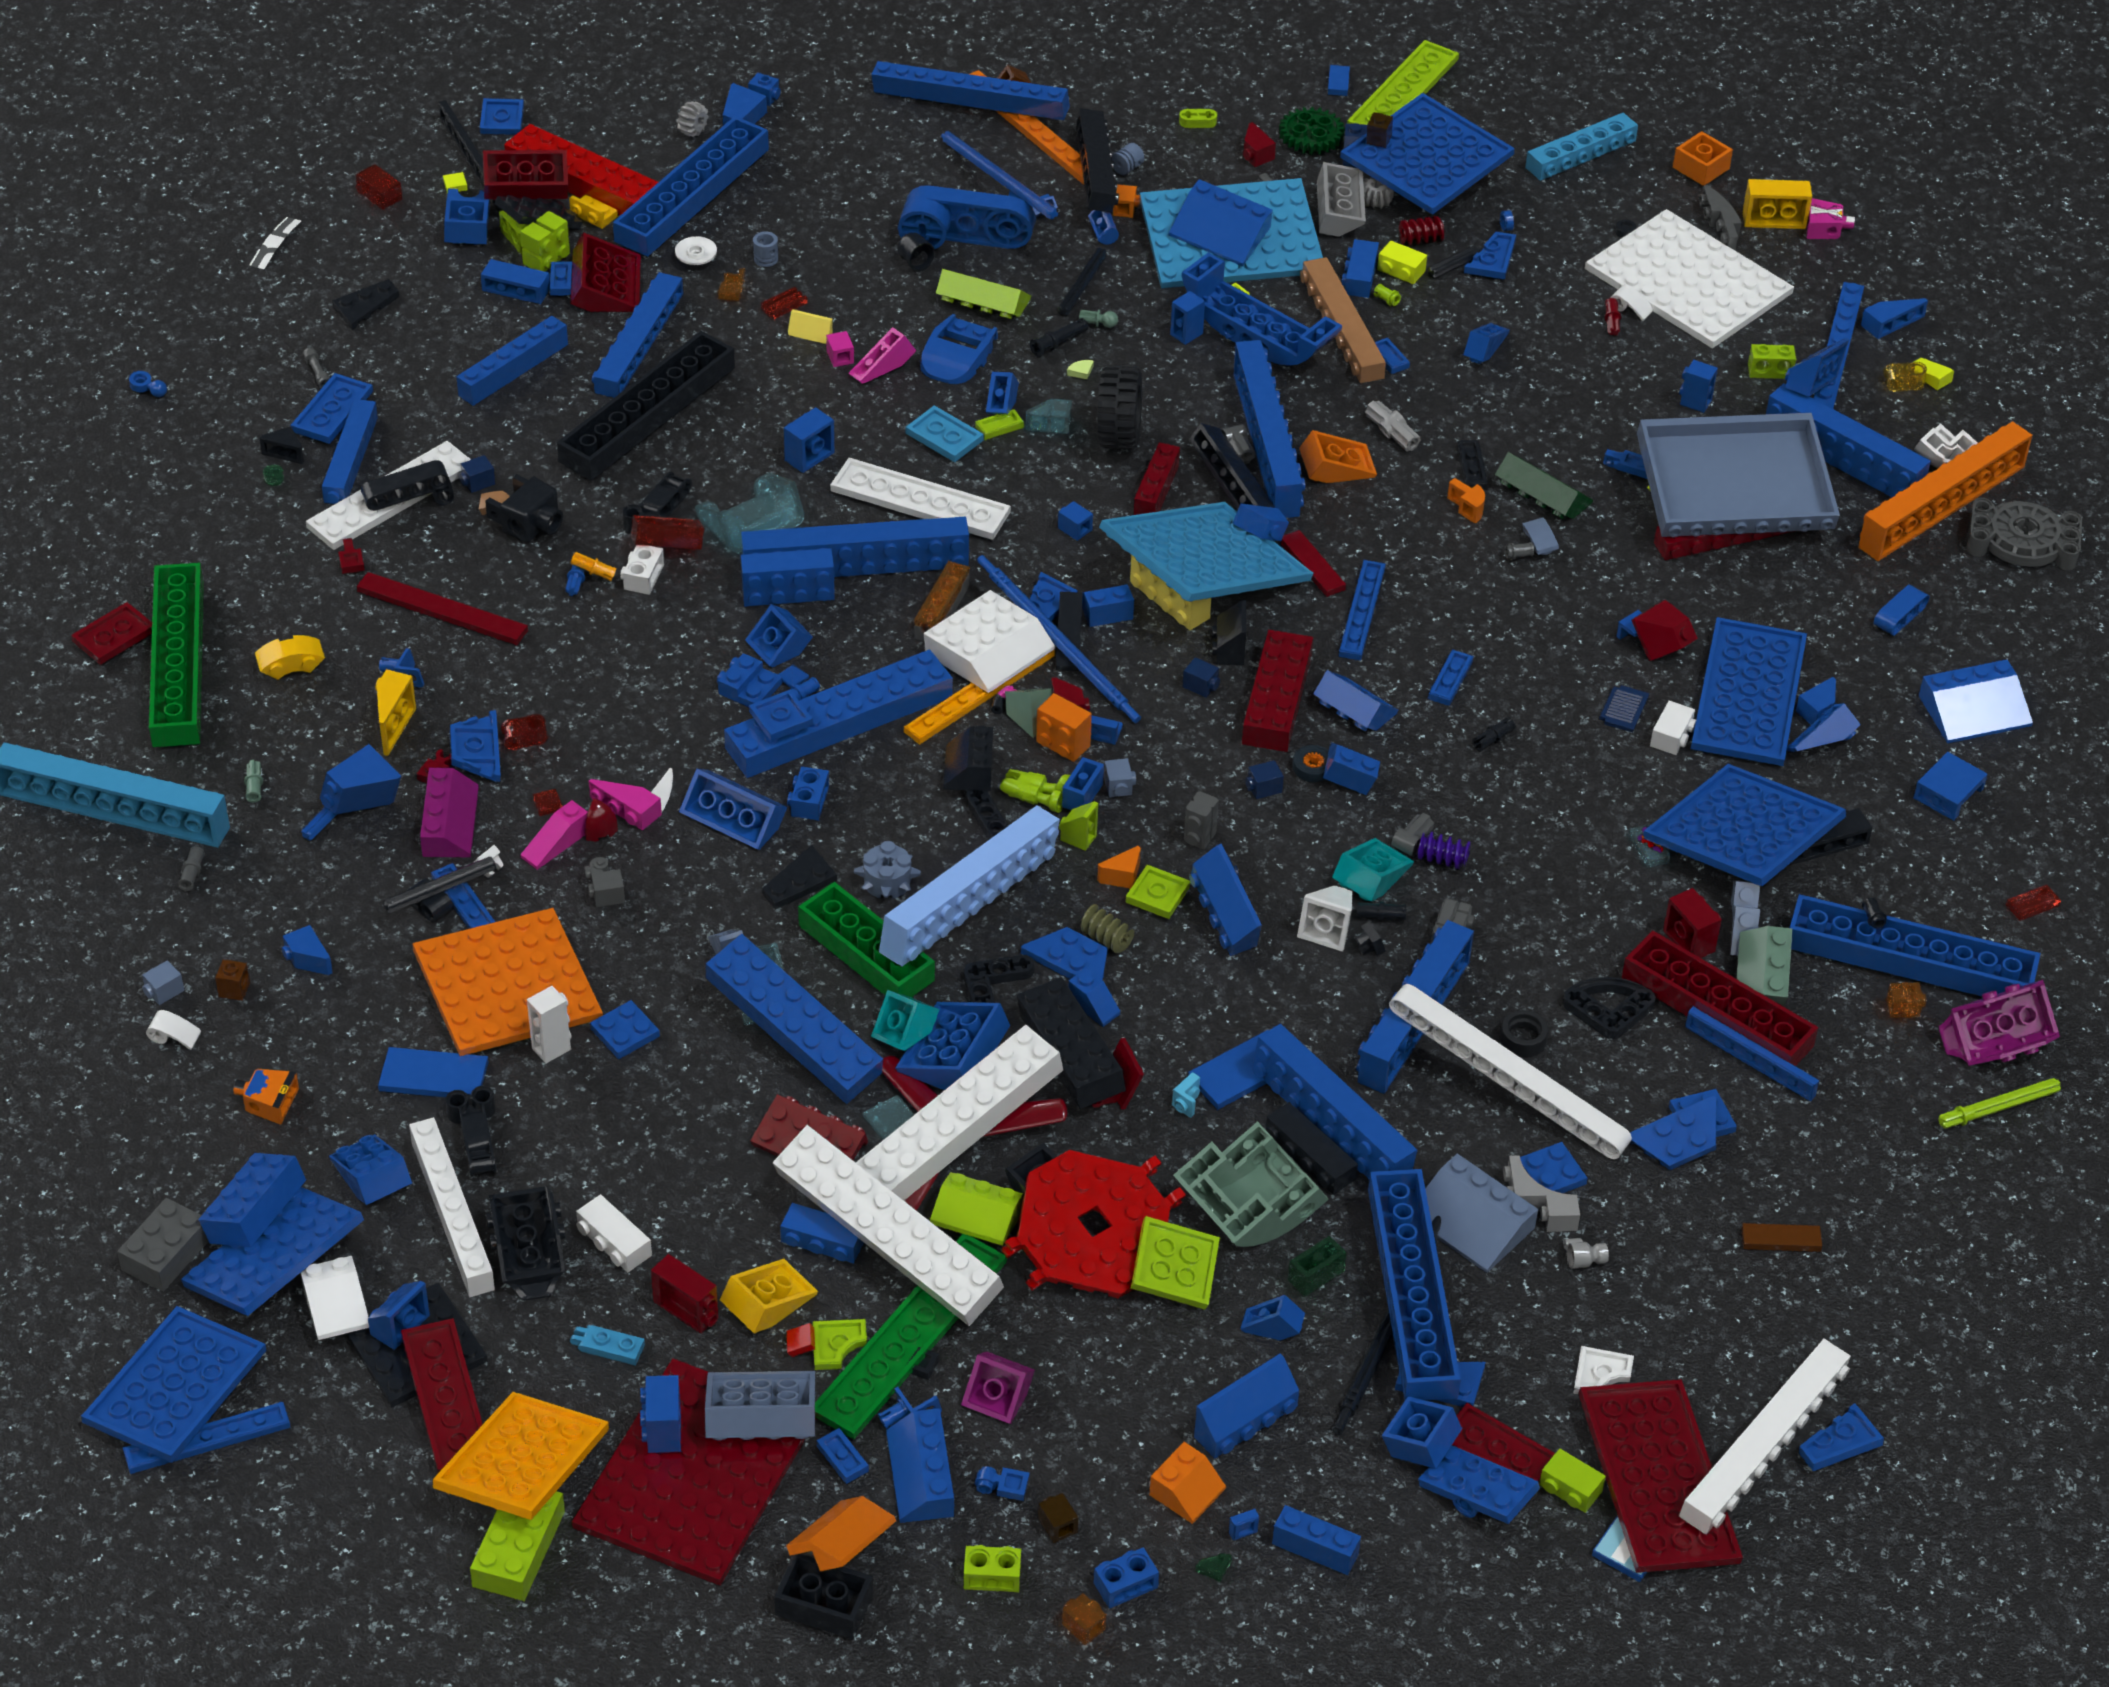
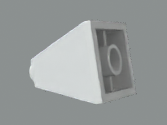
[1297,886,1352,952]

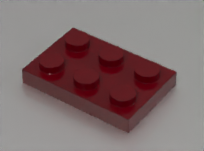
[71,602,152,665]

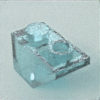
[1025,399,1072,434]

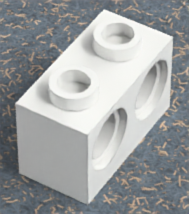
[620,543,664,595]

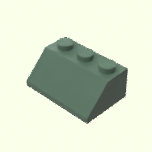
[1736,926,1792,1007]

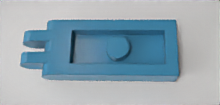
[570,1325,645,1366]

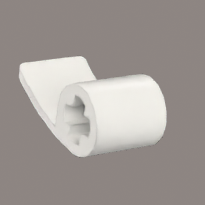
[1610,284,1653,321]
[146,1010,201,1050]

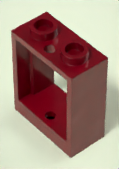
[651,1254,718,1334]

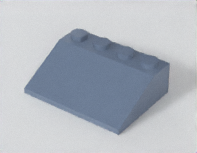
[1425,1154,1538,1273]
[705,1371,815,1440]

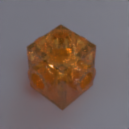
[1886,982,1926,1018]

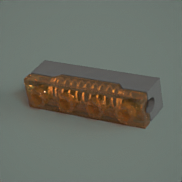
[914,561,970,641]

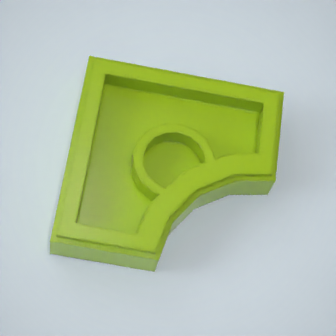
[813,1319,867,1370]

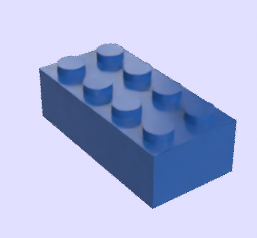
[741,548,835,606]
[198,1153,306,1247]

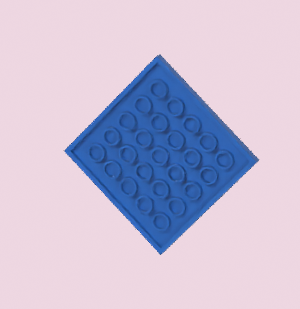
[1340,93,1515,215]
[1644,764,1846,886]

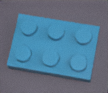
[906,405,984,462]

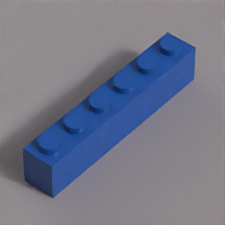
[456,316,568,406]

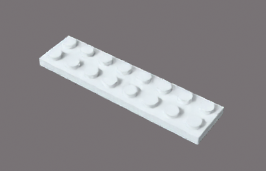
[306,441,471,550]
[830,458,1011,540]

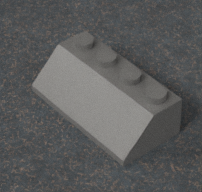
[1317,162,1366,236]

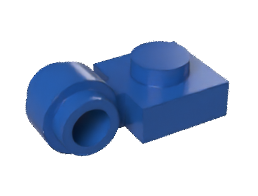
[975,1466,1030,1501]

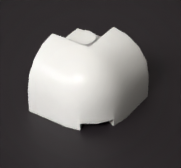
[1914,424,1978,469]

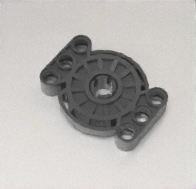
[1967,498,2082,570]

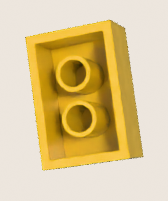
[1742,179,1812,229]

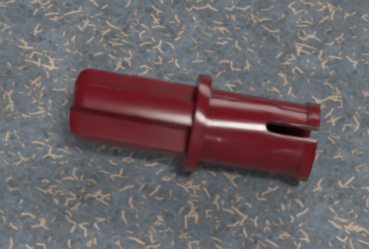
[1604,298,1621,336]

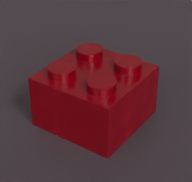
[1663,888,1722,958]

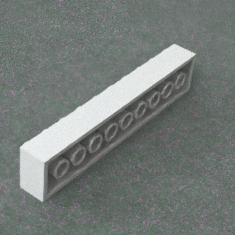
[856,1025,1063,1201]
[773,1125,1004,1326]

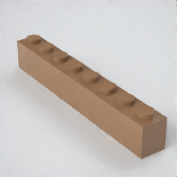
[1300,257,1386,383]

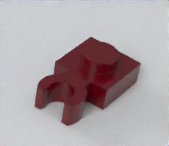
[416,749,451,783]

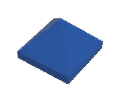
[778,664,809,688]

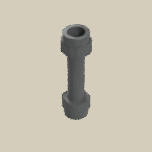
[303,347,330,388]

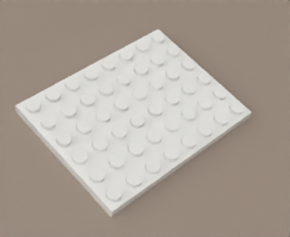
[1585,209,1794,348]

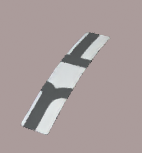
[250,217,301,269]

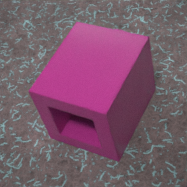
[826,331,854,367]

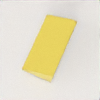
[788,309,833,344]

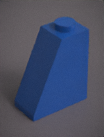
[723,83,767,126]

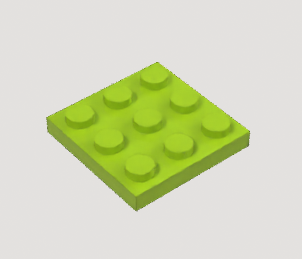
[1131,1216,1220,1310]

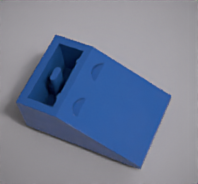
[329,1134,412,1205]

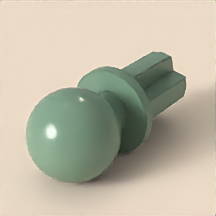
[1079,310,1118,328]

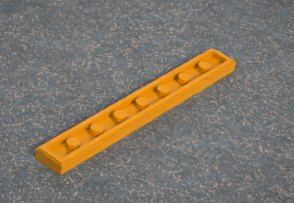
[904,650,1055,745]

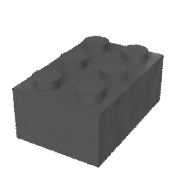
[117,1198,209,1292]

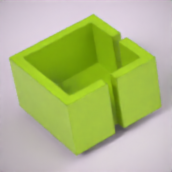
[520,211,570,272]

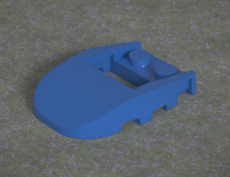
[920,314,998,384]

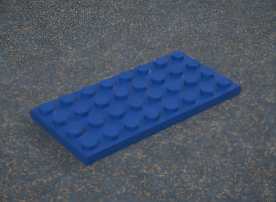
[1691,617,1807,766]

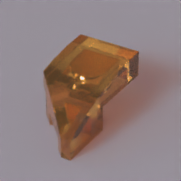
[718,268,745,301]

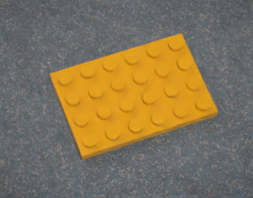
[433,1392,609,1520]

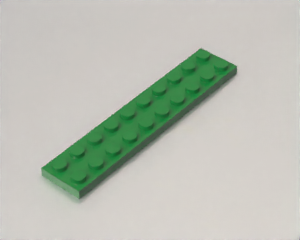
[815,1234,1007,1440]

